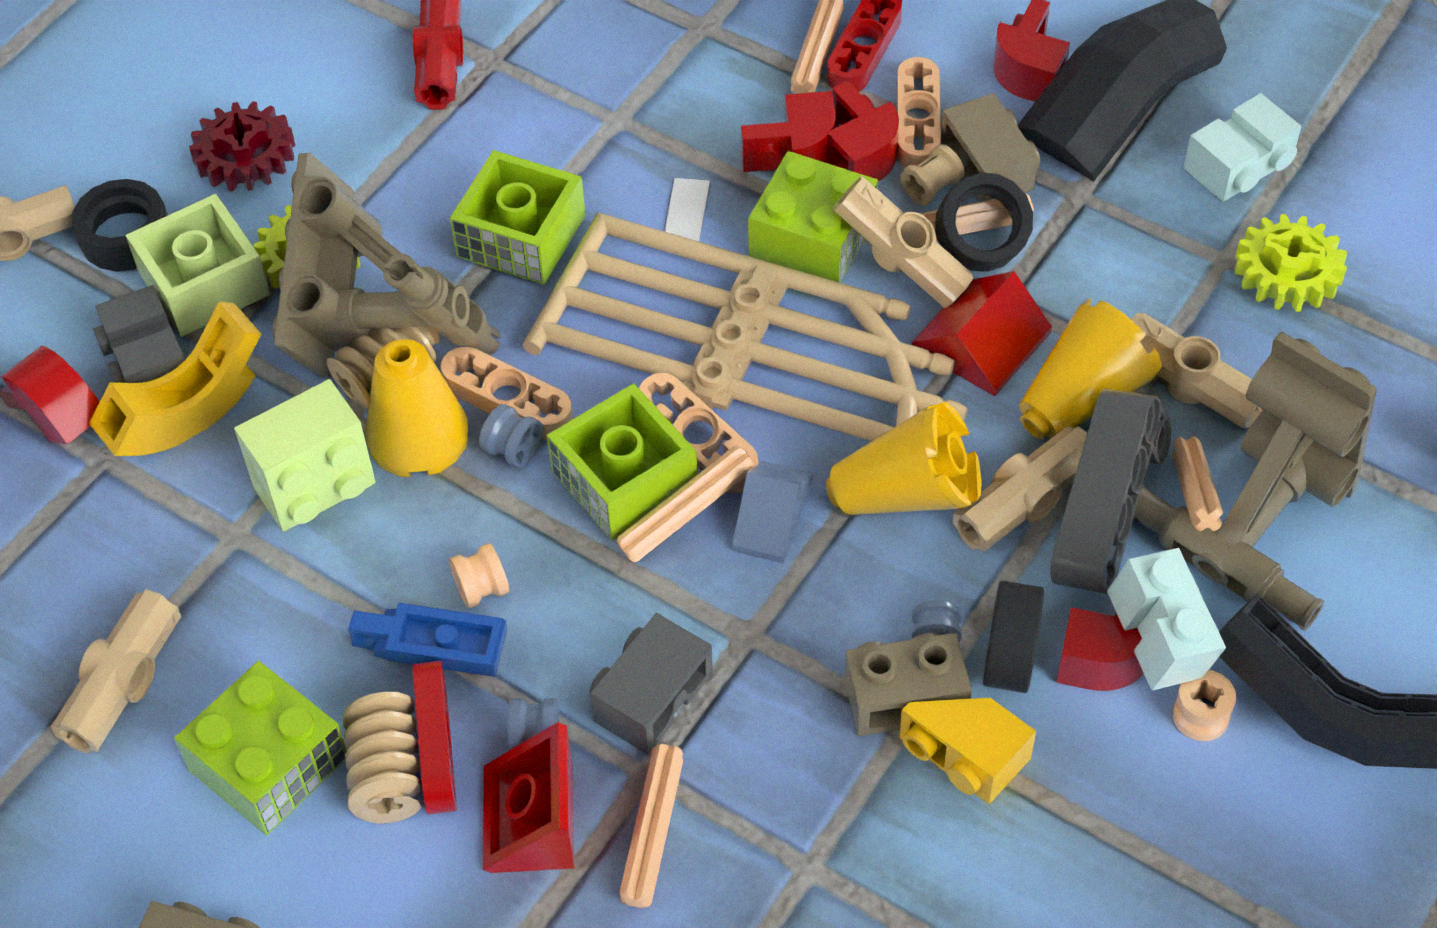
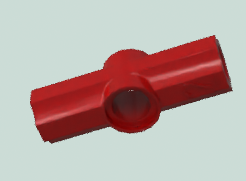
[413,0,464,110]

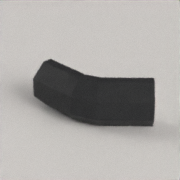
[1018,0,1227,181]
[1219,593,1437,769]

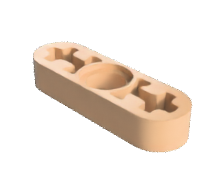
[897,57,941,168]
[441,347,573,440]
[639,373,759,493]

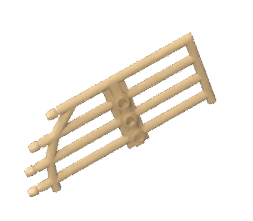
[522,212,968,453]

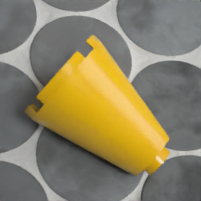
[1019,299,1162,440]
[365,339,468,477]
[826,402,982,515]

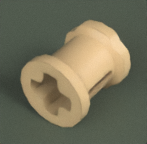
[900,144,965,206]

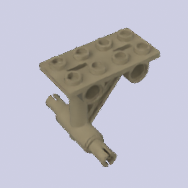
[273,153,501,377]
[1133,332,1377,631]

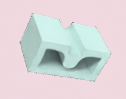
[1183,93,1301,202]
[1107,548,1226,690]

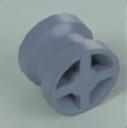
[479,404,543,468]
[508,698,559,750]

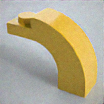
[89,302,262,456]

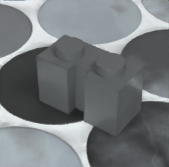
[93,285,185,383]
[589,613,713,755]

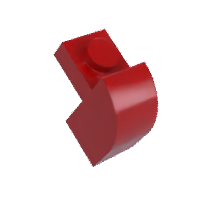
[993,0,1070,102]
[828,81,899,181]
[741,91,835,172]
[0,346,100,444]
[1056,607,1144,691]

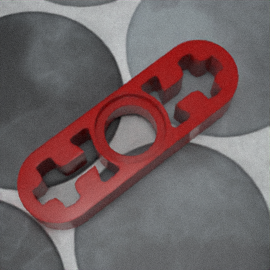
[827,0,902,92]
[413,660,457,815]

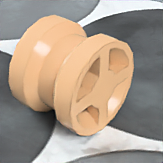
[449,543,510,609]
[1172,670,1236,741]

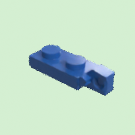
[348,602,507,677]

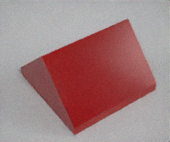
[911,271,1052,396]
[483,722,575,873]

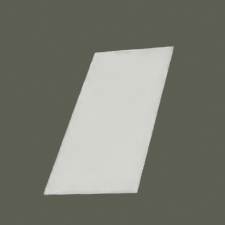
[665,178,710,241]

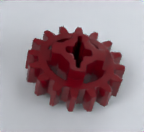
[189,101,296,192]

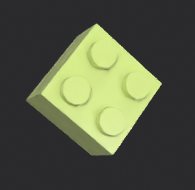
[126,194,270,337]
[234,379,376,532]

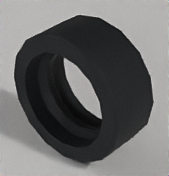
[935,172,1033,272]
[72,179,168,272]
[983,581,1044,693]

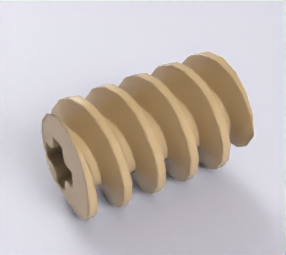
[326,326,440,409]
[343,692,422,824]

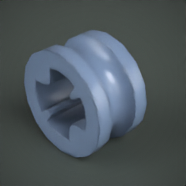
[912,600,962,642]

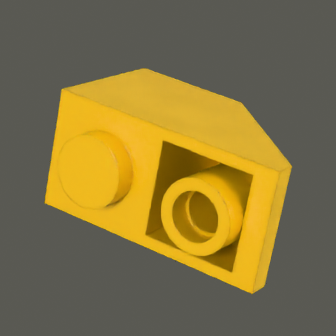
[899,698,1036,805]

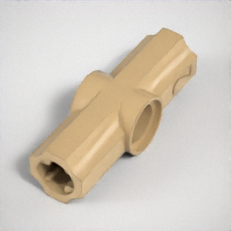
[834,176,974,308]
[0,185,75,261]
[1131,312,1263,429]
[952,426,1087,552]
[51,589,181,754]

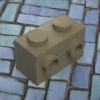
[844,633,972,736]

